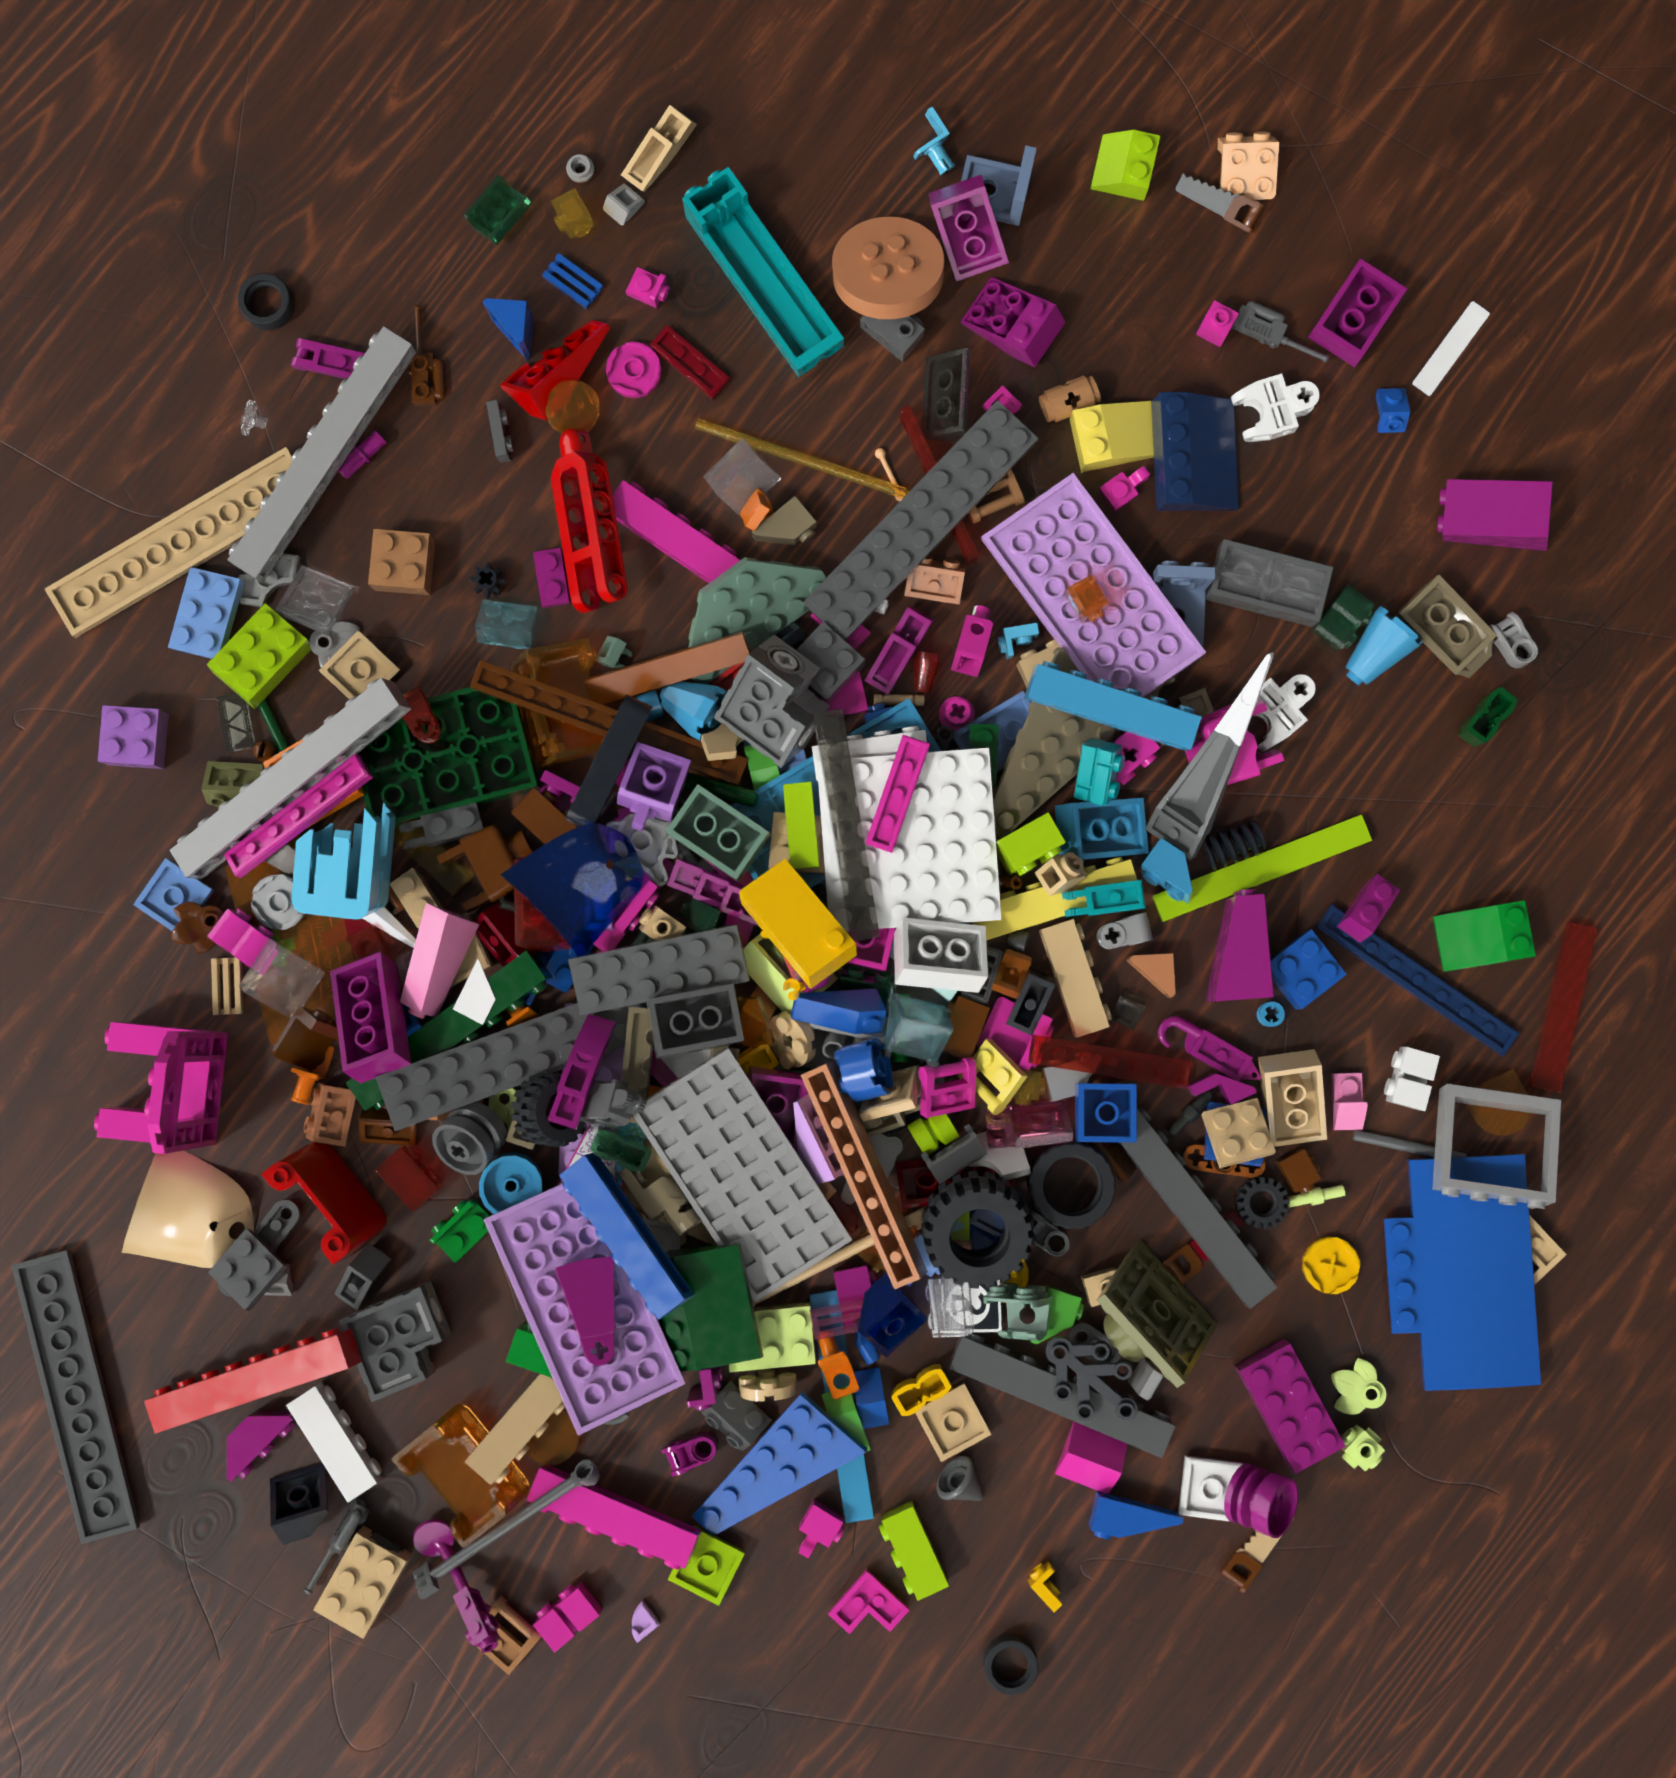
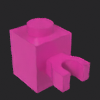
[798,1499,845,1558]

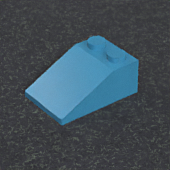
[1054,798,1149,860]

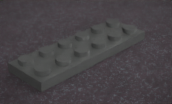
[568,924,750,1015]

